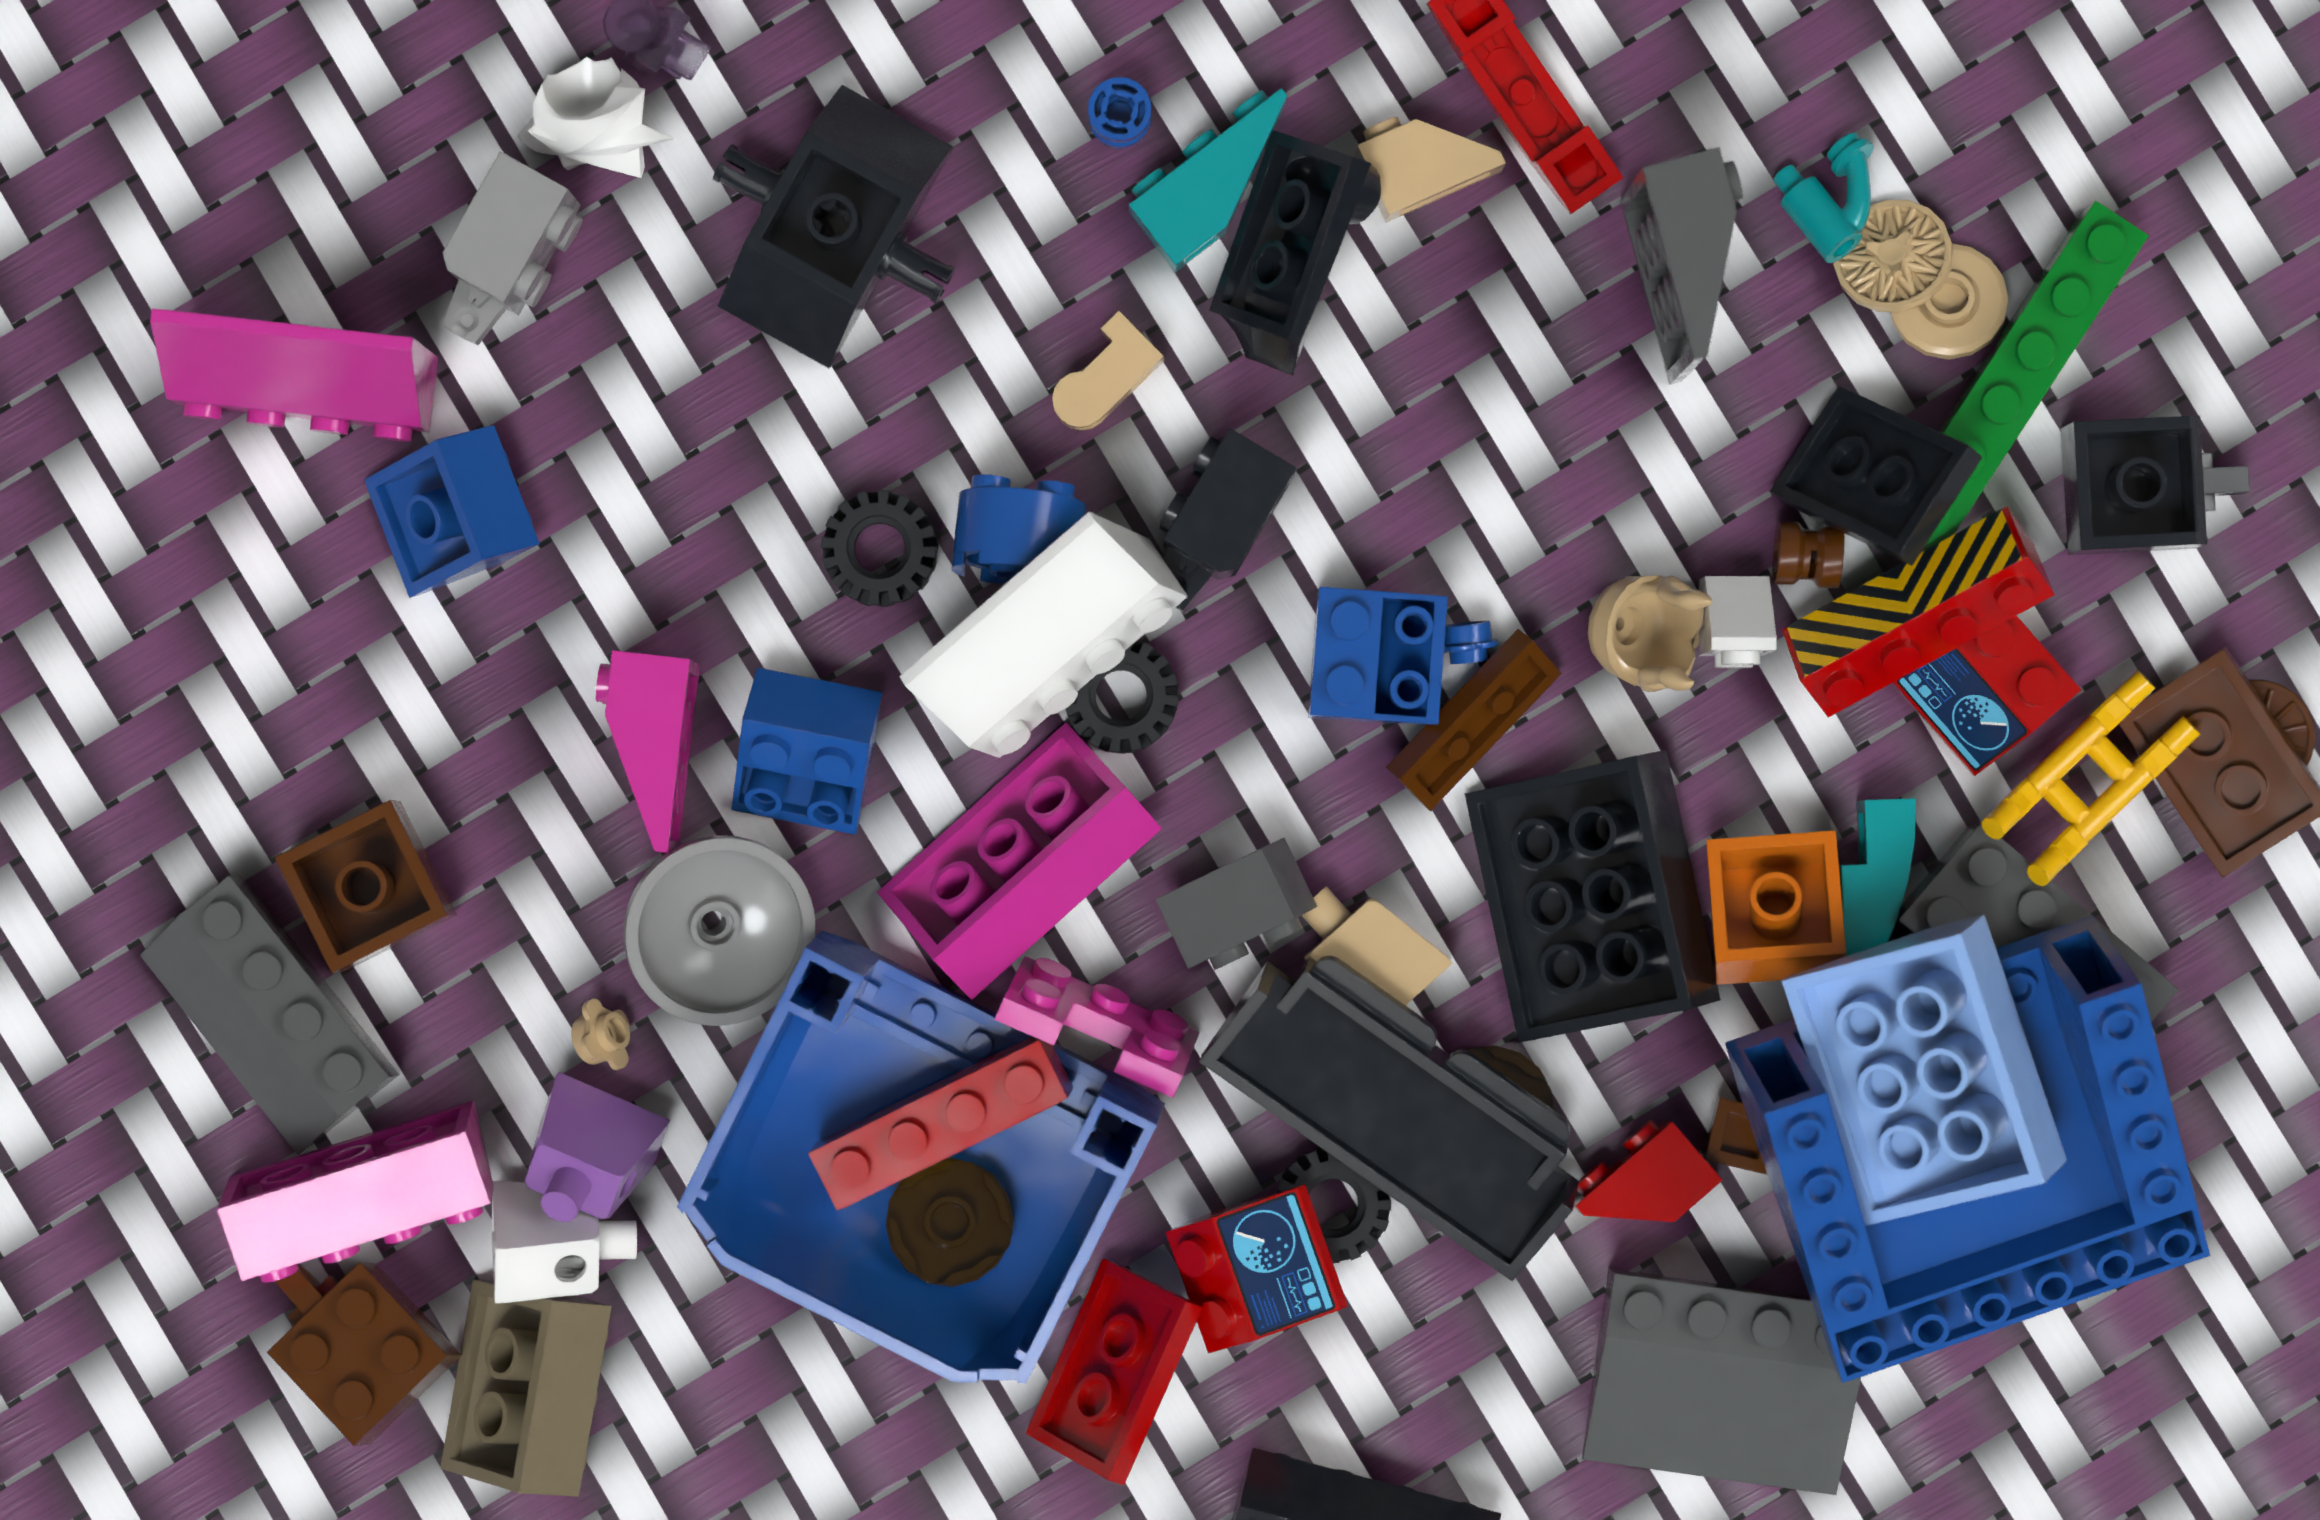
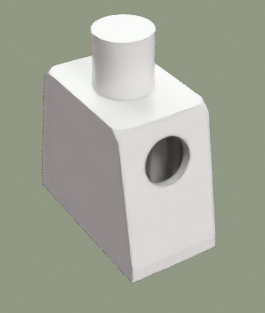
[492,1181,637,1303]

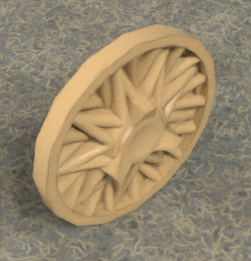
[1833,200,1953,312]
[1890,244,2009,360]

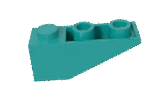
[1129,88,1287,273]

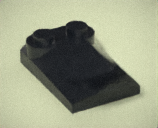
[1209,130,1381,376]

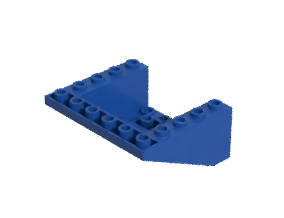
[1725,915,2210,1383]

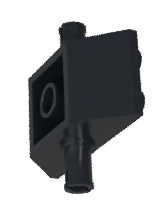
[713,85,956,369]

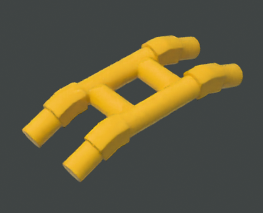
[1982,670,2201,886]

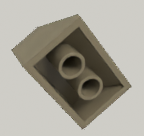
[440,1279,612,1497]

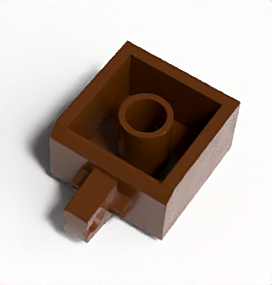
[267,1262,462,1446]

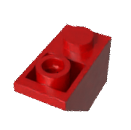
[1574,1119,1723,1222]

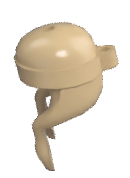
[1587,575,1712,692]

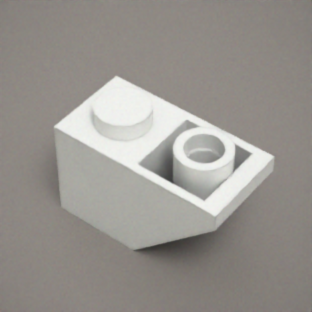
[1699,576,1777,668]

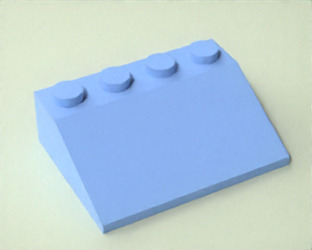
[1782,914,2067,1226]

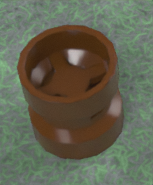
[1772,521,1845,589]

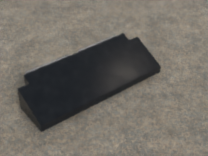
[1199,956,1579,1281]

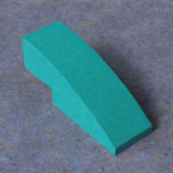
[1839,798,1916,957]

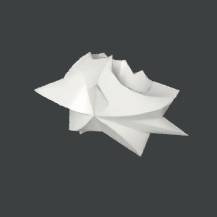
[517,57,676,178]

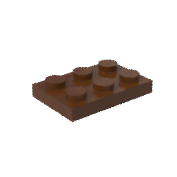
[2119,646,2320,878]

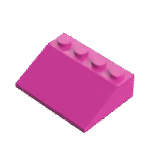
[150,308,438,442]

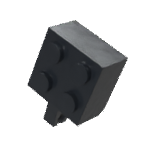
[2061,416,2250,555]
[1159,428,1297,612]

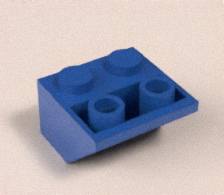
[1308,587,1448,725]
[731,667,883,835]

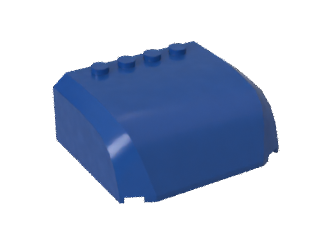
[677,930,1165,1383]

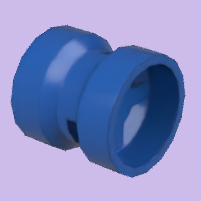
[1088,77,1151,149]

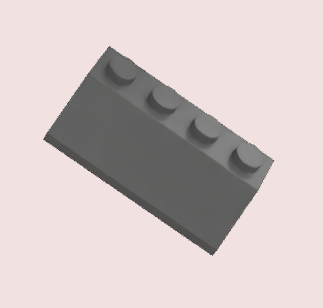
[140,875,400,1155]

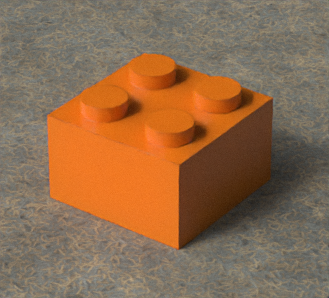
[1706,830,1846,985]

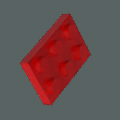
[1025,1258,1203,1485]

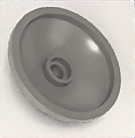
[623,835,815,1026]

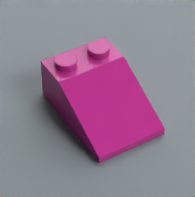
[596,650,700,853]

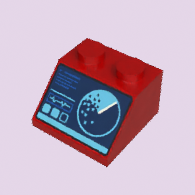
[1892,616,2081,776]
[1165,1184,1348,1353]

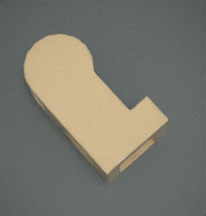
[1052,311,1164,431]

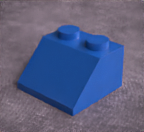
[364,425,540,598]

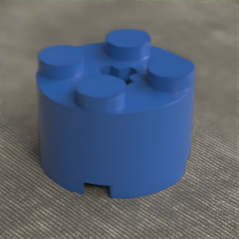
[951,474,1087,585]

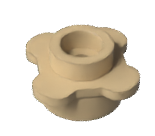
[571,999,630,1070]

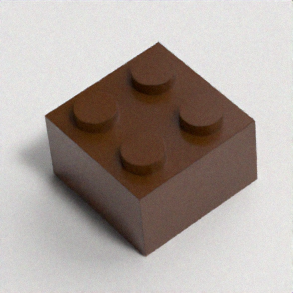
[274,800,457,973]

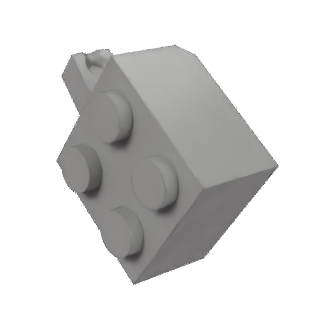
[442,151,583,345]

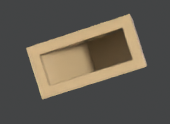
[1355,117,1506,223]

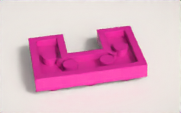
[994,956,1200,1098]

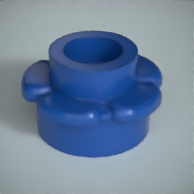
[1444,621,1498,664]

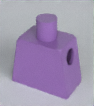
[525,1072,670,1222]

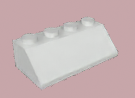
[899,512,1188,758]

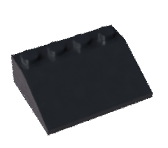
[1465,750,1721,1043]

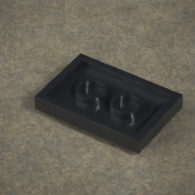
[1770,386,1983,566]

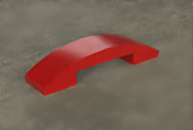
[1426,0,1624,214]

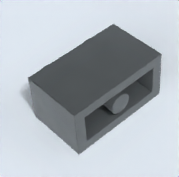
[1155,838,1317,970]

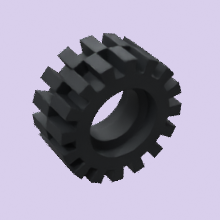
[821,490,938,607]
[1065,641,1179,754]
[1276,1147,1391,1263]

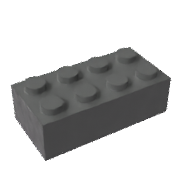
[1895,822,2179,1022]

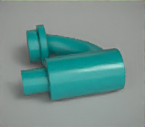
[1773,132,1874,263]

